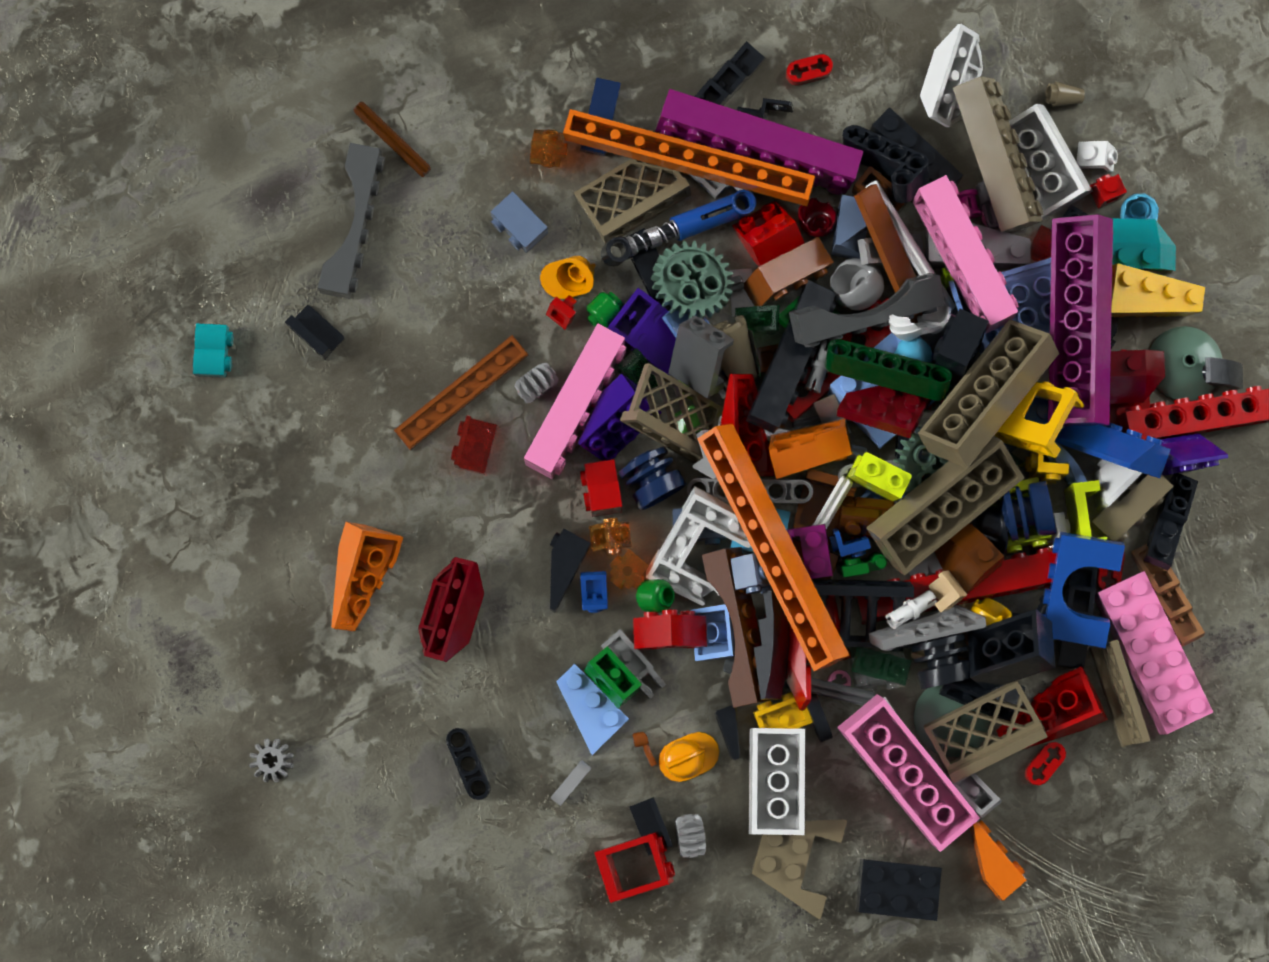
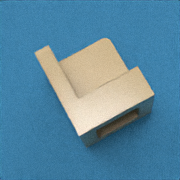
[929,570,968,612]

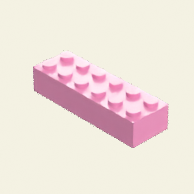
[912,175,1019,334]
[524,324,627,480]
[1095,571,1213,735]
[837,694,980,852]

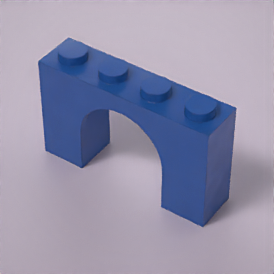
[1043,532,1125,648]

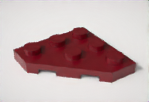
[837,386,931,439]

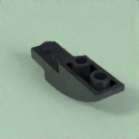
[1144,473,1198,571]
[1058,567,1098,669]

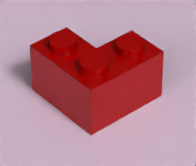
[580,459,622,517]
[633,610,707,650]

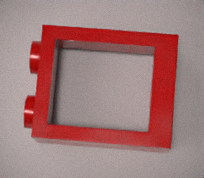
[594,831,675,903]

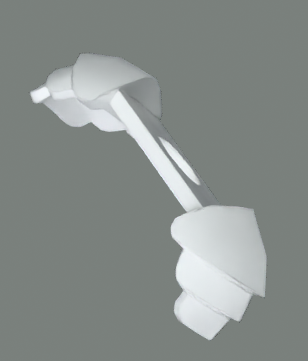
[889,305,952,341]

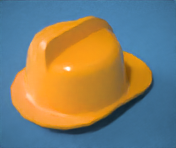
[540,256,596,299]
[659,732,719,782]

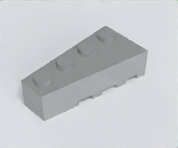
[925,223,1030,270]

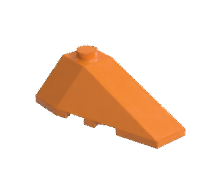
[331,522,403,631]

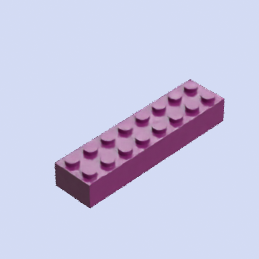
[655,89,863,195]
[1048,214,1113,427]

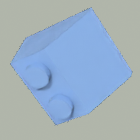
[690,604,735,661]

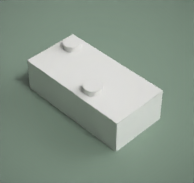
[749,728,805,835]

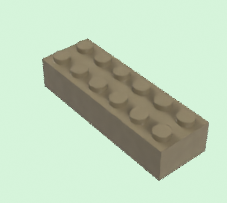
[952,76,1043,232]
[918,319,1059,469]
[866,436,1024,576]

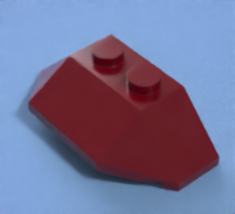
[1110,350,1165,404]
[418,557,485,662]

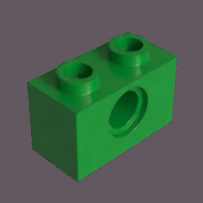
[584,646,642,709]

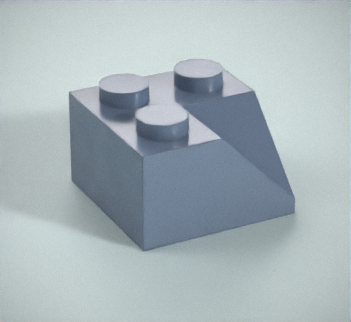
[831,195,868,259]

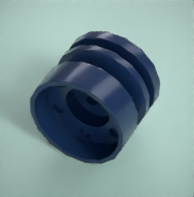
[619,446,687,511]
[1001,481,1056,542]

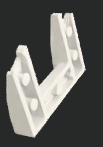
[646,486,751,606]

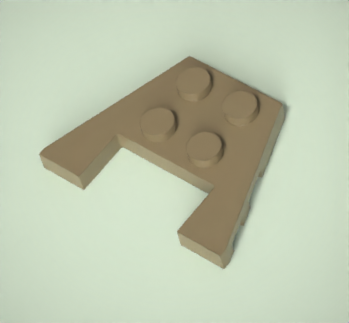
[751,819,847,919]

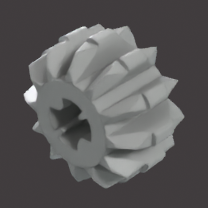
[514,363,559,403]
[249,739,294,782]
[675,814,706,858]

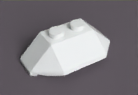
[920,24,983,127]

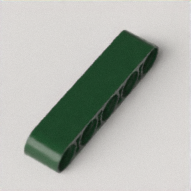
[825,339,952,401]

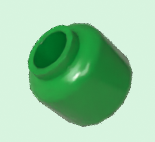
[587,292,624,328]
[636,579,675,613]

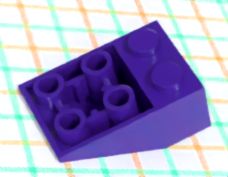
[607,288,676,376]
[578,373,662,461]
[1160,433,1228,476]

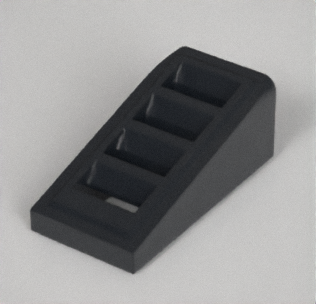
[714,705,740,760]

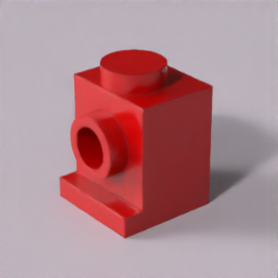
[1090,174,1127,209]

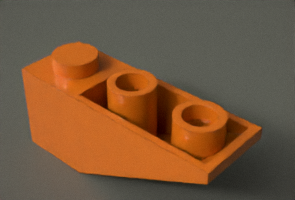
[970,820,1027,901]

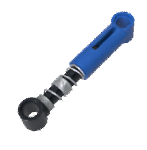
[601,189,756,267]

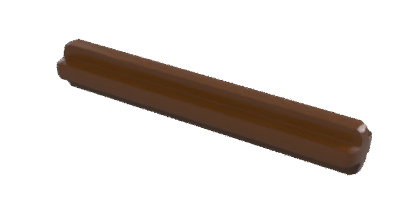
[353,101,431,177]

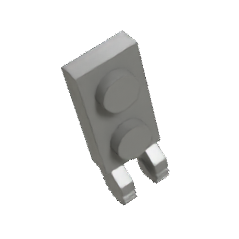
[601,629,666,699]

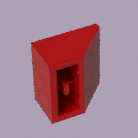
[732,201,805,266]

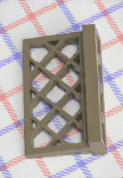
[574,159,691,244]
[620,363,723,463]
[1089,639,1151,747]
[923,680,1047,783]

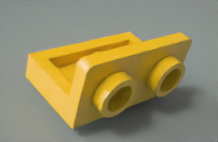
[1025,452,1069,485]
[753,692,813,729]

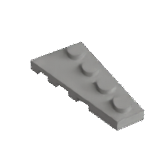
[869,605,986,651]

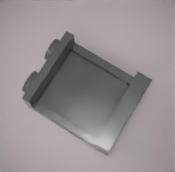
[668,316,734,399]

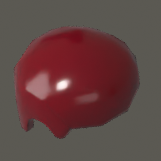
[798,198,837,237]

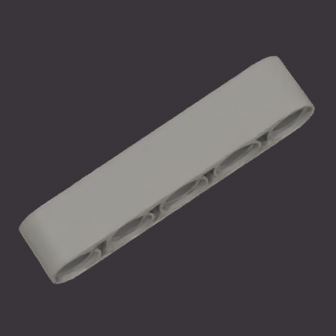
[687,477,814,503]

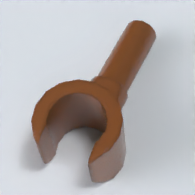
[633,732,657,766]

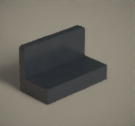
[285,305,345,360]
[629,797,673,856]

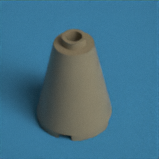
[713,315,758,380]

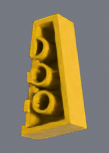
[1111,263,1205,317]

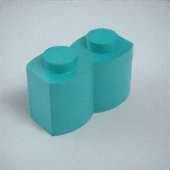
[193,323,234,378]

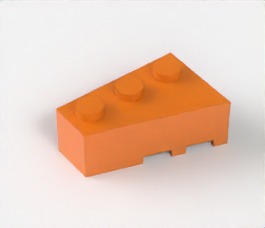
[769,419,852,479]

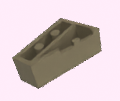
[1090,473,1173,542]

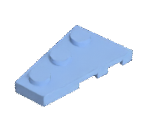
[556,664,629,755]

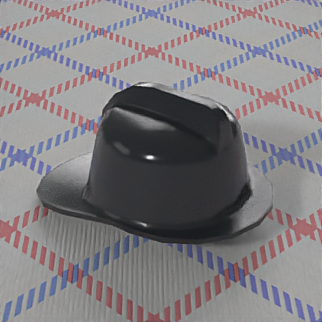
[970,499,1008,554]

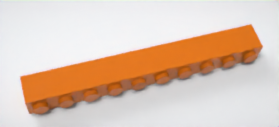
[563,109,815,206]
[697,424,849,671]

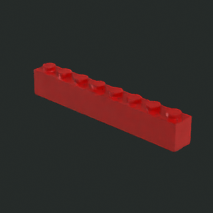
[856,547,1066,625]

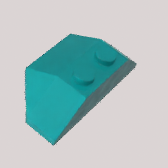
[1112,218,1176,271]

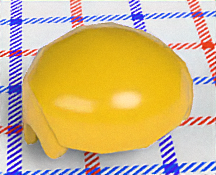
[970,598,1012,626]

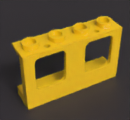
[994,381,1084,458]

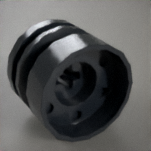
[911,633,970,689]

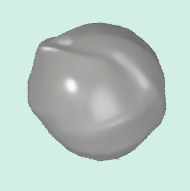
[830,258,884,311]

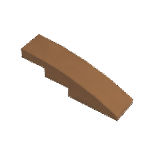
[1131,544,1205,647]

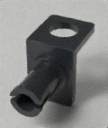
[737,98,794,120]

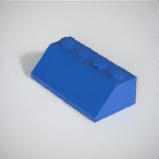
[1055,422,1171,478]

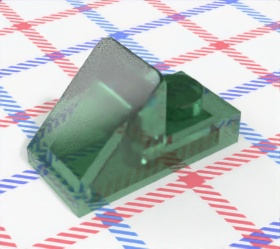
[735,305,780,335]
[617,348,658,389]

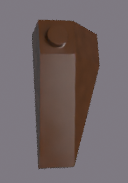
[934,523,1004,594]

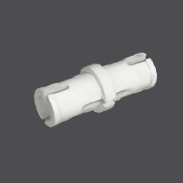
[886,590,937,629]

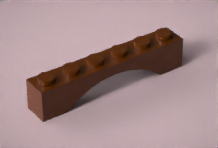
[702,547,770,708]

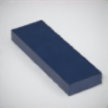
[580,78,621,156]

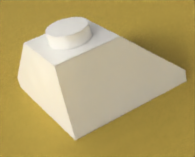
[1095,459,1142,512]

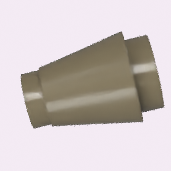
[1045,81,1085,107]

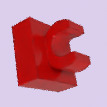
[546,295,577,330]

